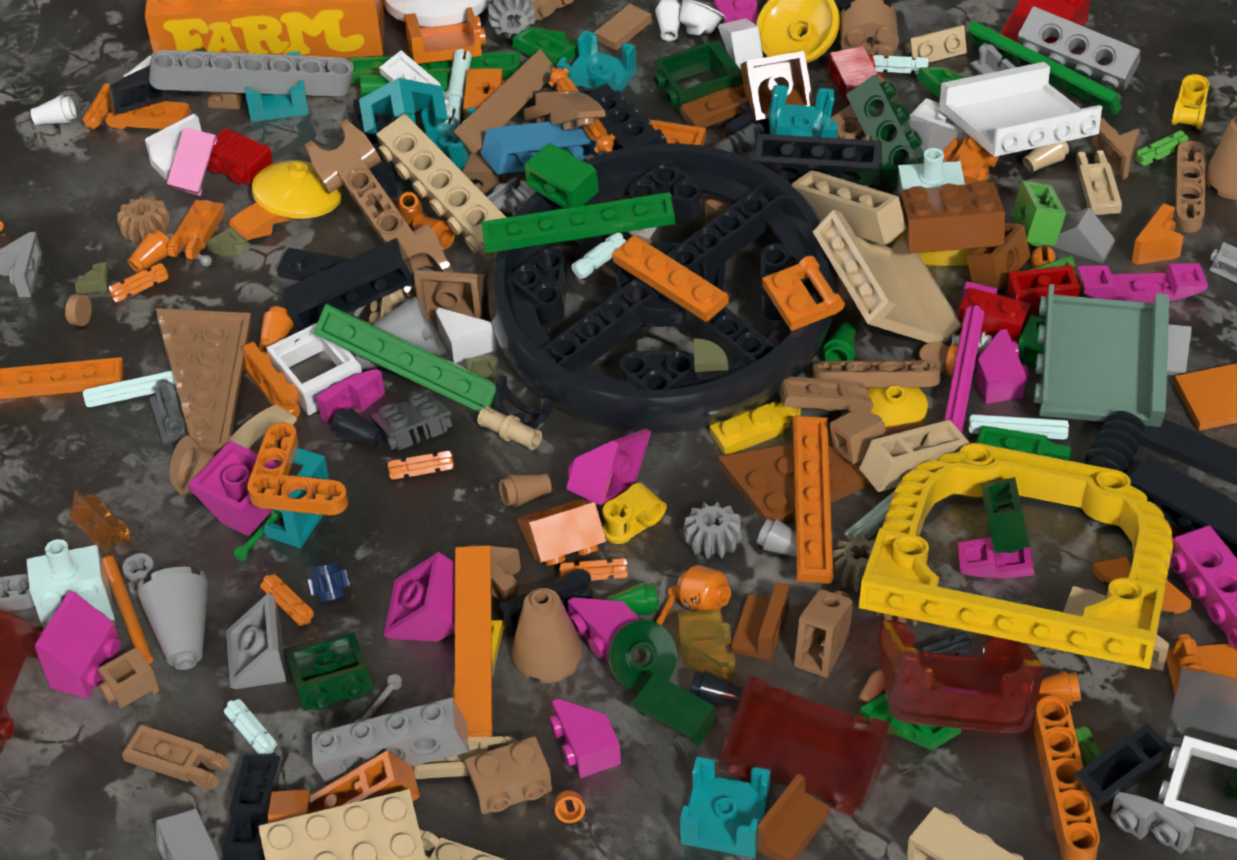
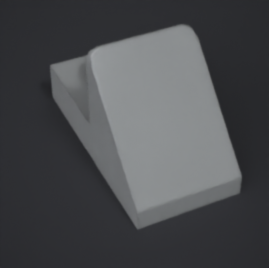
[0,232,42,297]

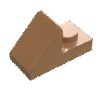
[1089,118,1140,180]
[466,544,521,604]

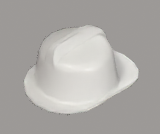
[679,0,726,36]

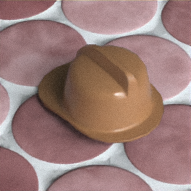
[169,435,215,497]

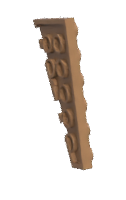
[156,308,251,456]

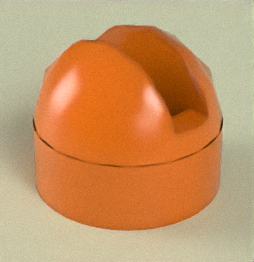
[1030,246,1056,269]
[554,790,585,823]

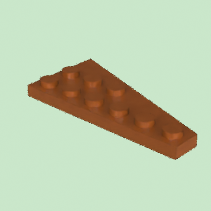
[718,421,927,524]

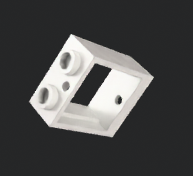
[266,323,362,416]
[1158,736,1237,839]

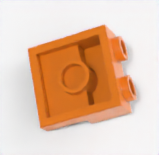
[943,134,999,184]

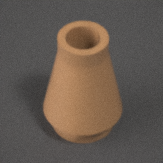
[499,473,552,508]

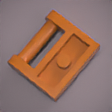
[762,256,845,331]

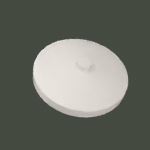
[383,0,492,27]

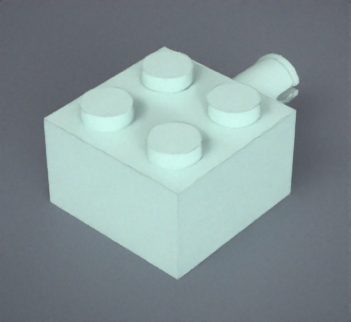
[896,148,965,201]
[27,539,115,630]

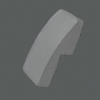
[1111,792,1195,854]

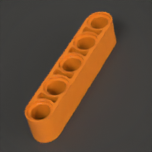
[1033,696,1100,860]

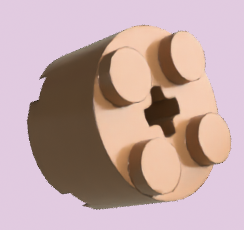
[839,0,899,58]

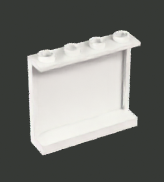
[939,62,1102,157]

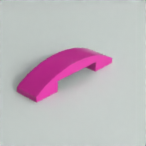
[1076,263,1208,303]

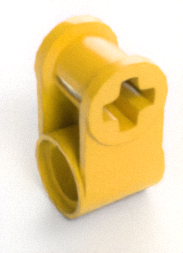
[1172,74,1209,130]
[603,483,667,544]

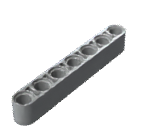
[149,50,353,97]

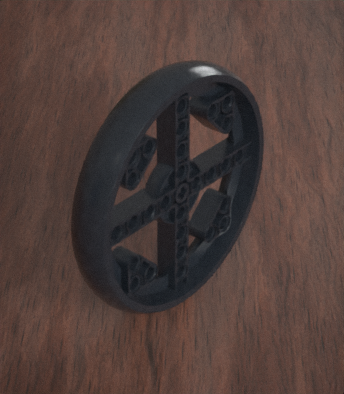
[488,143,839,433]

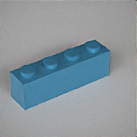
[481,121,602,175]

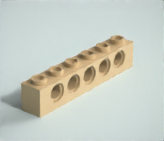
[376,114,507,261]

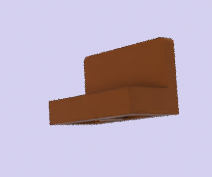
[731,582,790,661]
[757,773,830,860]

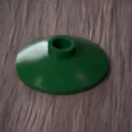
[608,620,677,692]

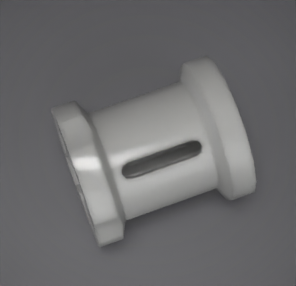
[122,553,154,599]

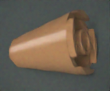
[1205,116,1237,200]
[512,588,583,683]

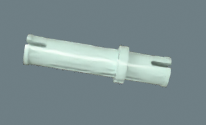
[444,49,472,125]

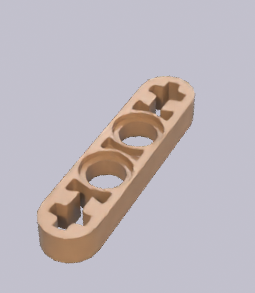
[1174,141,1205,233]
[812,360,941,387]

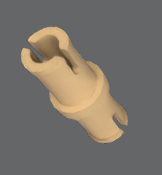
[477,406,542,450]

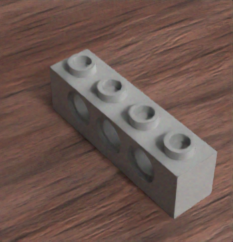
[1018,6,1140,91]
[312,698,469,785]

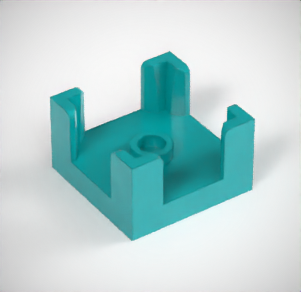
[557,30,637,92]
[245,51,309,122]
[359,78,448,134]
[768,85,838,138]
[421,105,477,172]
[262,448,333,549]
[680,757,770,858]

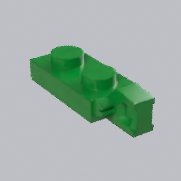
[976,425,1071,461]

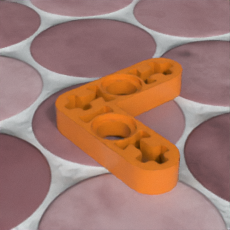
[247,422,348,515]

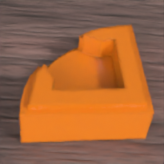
[1092,557,1131,584]
[1161,580,1192,614]

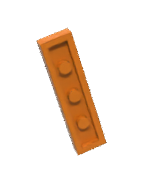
[612,235,729,322]

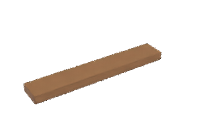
[454,49,556,154]

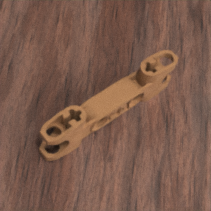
[304,119,453,299]

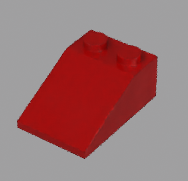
[1000,0,1090,44]

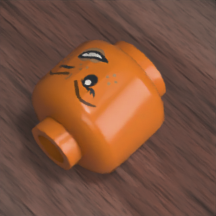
[676,565,731,615]

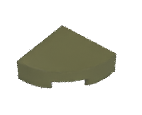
[206,227,250,256]
[75,262,109,294]
[694,339,728,372]
[466,357,499,380]

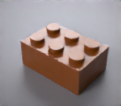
[900,181,1005,254]

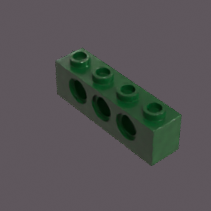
[846,75,924,195]

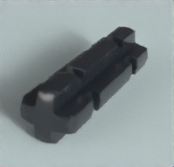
[903,632,972,672]

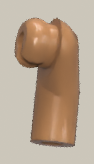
[858,667,907,705]

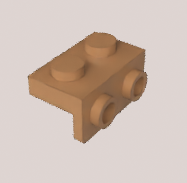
[465,736,552,814]

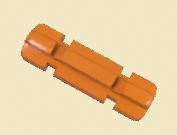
[82,83,112,129]
[108,263,169,302]
[388,450,454,480]
[560,558,628,581]
[260,574,314,626]

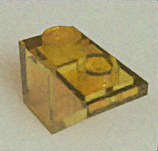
[678,609,735,681]

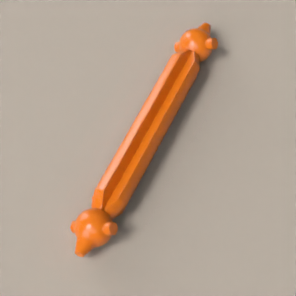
[548,67,616,153]

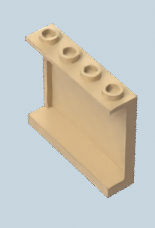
[813,210,962,344]

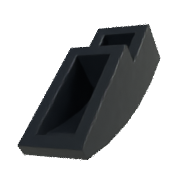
[1073,723,1173,805]

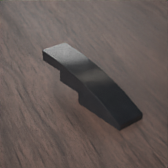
[109,47,208,115]
[223,755,281,860]

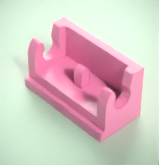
[167,127,217,196]

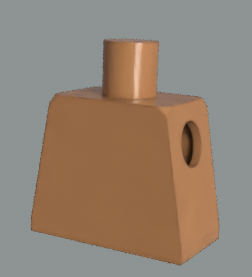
[794,590,853,678]

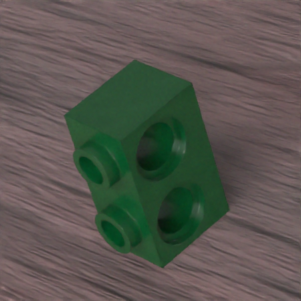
[981,477,1030,554]

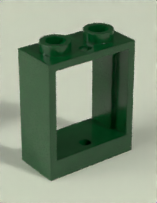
[653,40,744,117]

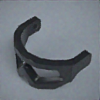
[493,375,553,429]

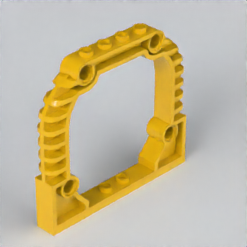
[859,443,1173,669]

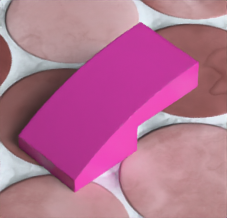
[316,369,385,424]
[958,537,1034,578]

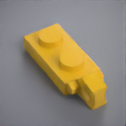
[710,401,801,455]

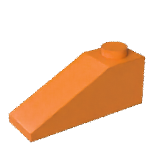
[310,750,420,813]

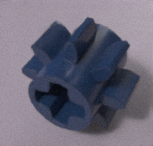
[306,562,351,603]

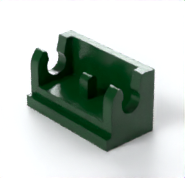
[632,673,719,746]

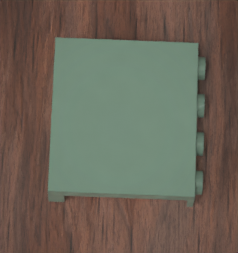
[1034,284,1169,427]

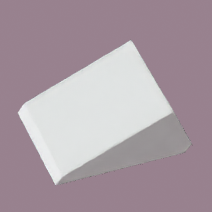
[718,18,763,69]
[436,308,499,363]

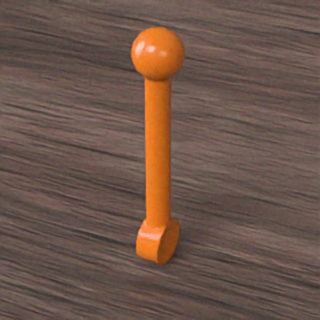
[656,586,680,625]

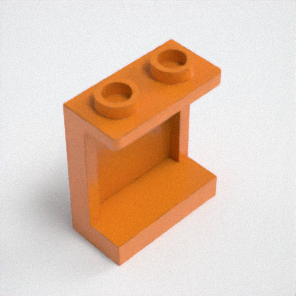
[404,7,486,64]

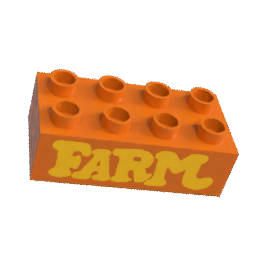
[145,0,384,58]

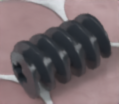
[1084,411,1145,473]

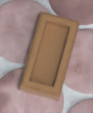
[594,4,652,51]

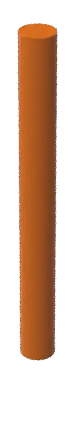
[102,556,153,664]

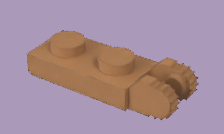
[779,377,873,412]
[122,725,230,790]

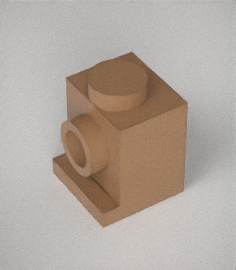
[98,647,159,709]

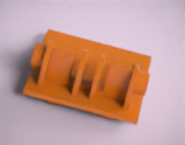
[1166,634,1237,710]

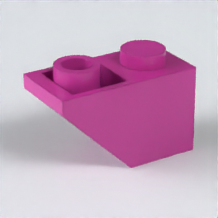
[976,329,1029,404]
[568,597,641,663]
[549,699,621,778]

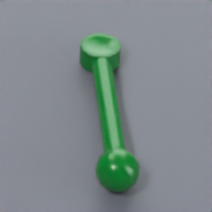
[234,509,283,561]

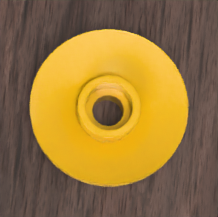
[868,386,928,428]

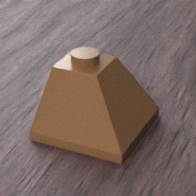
[414,270,488,320]

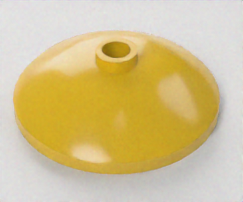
[757,0,840,63]
[252,160,343,219]

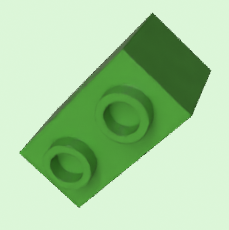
[1011,181,1066,247]

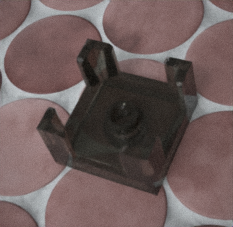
[1164,665,1237,751]

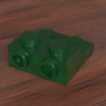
[285,632,374,711]

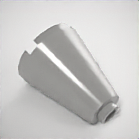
[348,297,440,370]
[137,566,208,670]

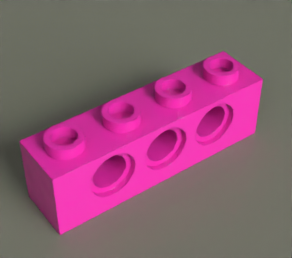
[1170,525,1237,650]

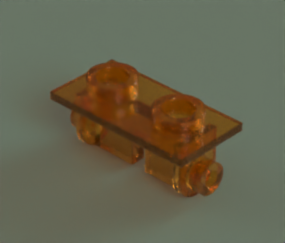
[70,490,130,555]

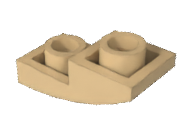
[230,405,297,453]

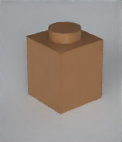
[830,406,886,464]

